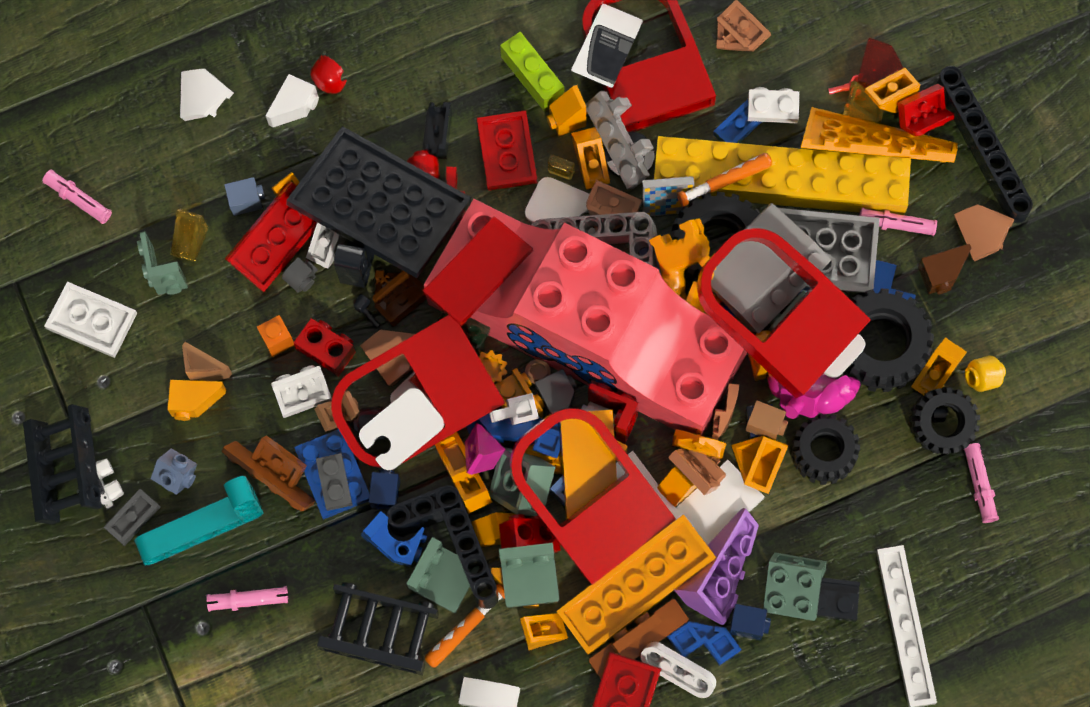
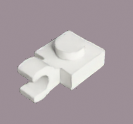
[489,393,539,425]

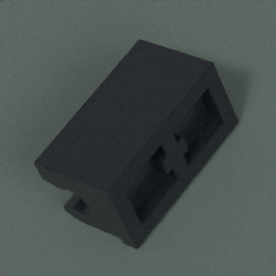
[422,102,452,159]

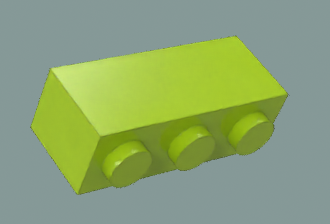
[500,32,564,112]

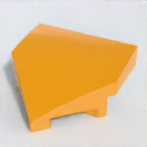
[672,429,726,459]

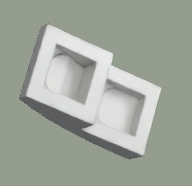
[458,677,520,707]

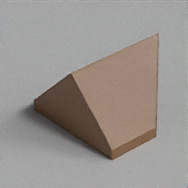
[182,342,232,381]

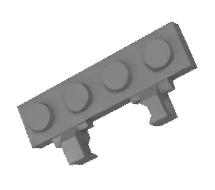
[585,91,654,189]

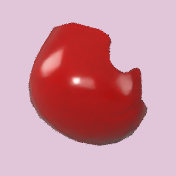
[311,55,347,94]

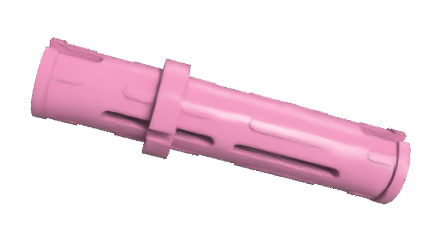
[42,170,112,224]
[859,208,937,236]
[963,443,999,523]
[207,586,288,612]

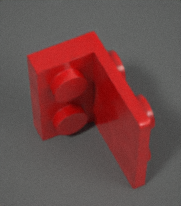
[588,383,638,444]

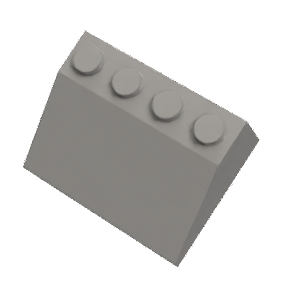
[698,203,831,333]
[778,208,880,293]

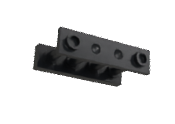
[23,404,102,525]
[317,582,439,676]

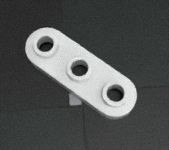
[641,642,716,698]

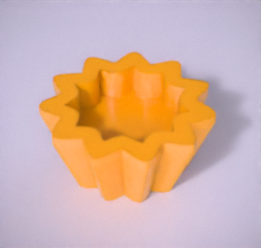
[479,350,507,383]

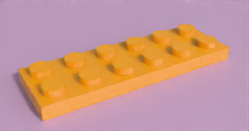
[556,514,717,655]

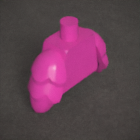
[768,373,861,419]

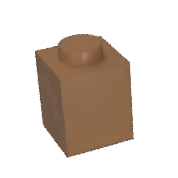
[746,401,788,440]

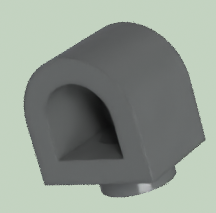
[282,258,318,292]

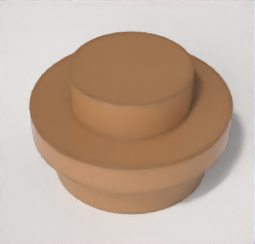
[525,359,551,385]

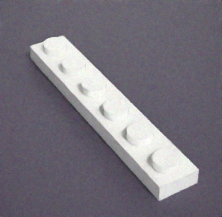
[876,545,937,707]

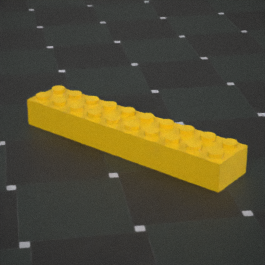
[654,136,911,215]

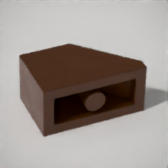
[918,244,971,294]

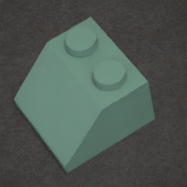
[489,447,555,516]

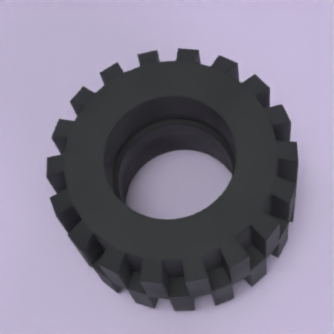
[909,388,980,454]
[791,414,860,485]

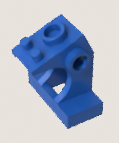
[361,511,427,567]

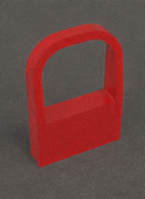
[582,0,716,132]
[697,228,871,398]
[331,315,505,468]
[510,408,676,585]

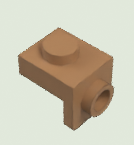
[314,391,359,432]

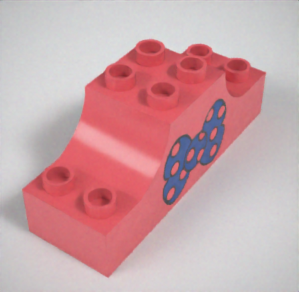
[424,199,747,436]

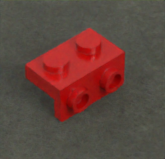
[898,84,954,136]

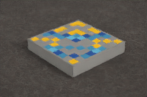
[642,176,694,216]

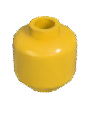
[965,356,1006,392]

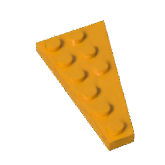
[801,107,958,163]

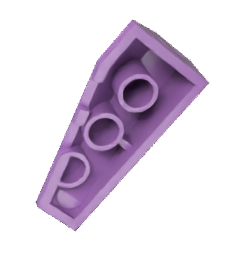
[674,508,759,625]

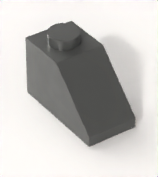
[535,369,577,415]

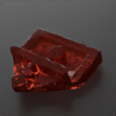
[856,38,903,88]

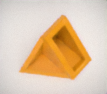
[731,435,788,494]

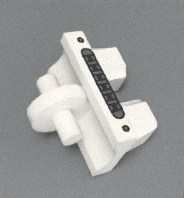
[76,458,124,509]

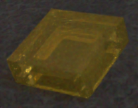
[548,154,575,180]

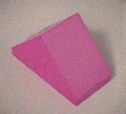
[465,423,506,475]

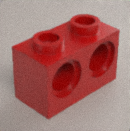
[293,318,356,377]
[499,514,561,553]

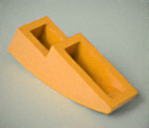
[435,432,492,514]

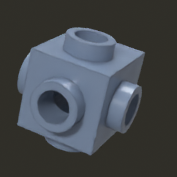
[151,448,197,495]

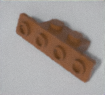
[222,435,315,512]
[588,599,689,679]

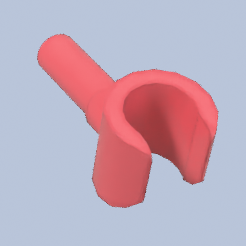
[828,75,865,95]

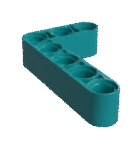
[134,476,263,565]

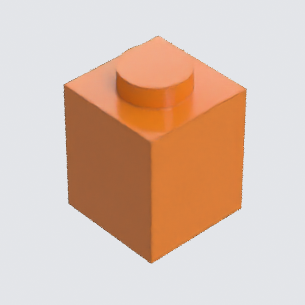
[257,315,295,357]

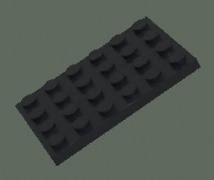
[286,126,471,278]

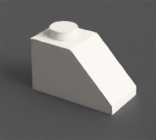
[266,74,319,127]
[306,223,346,269]

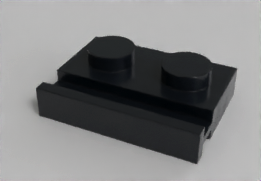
[817,578,860,622]

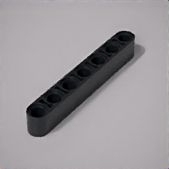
[937,66,1033,224]

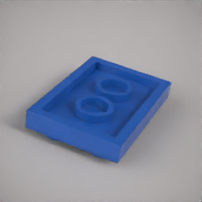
[294,429,370,520]

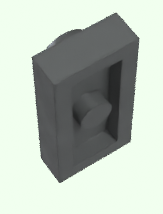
[316,453,353,511]
[104,489,161,546]

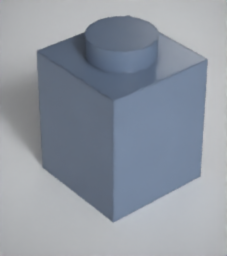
[224,177,265,216]

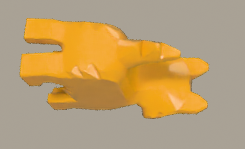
[649,219,716,301]

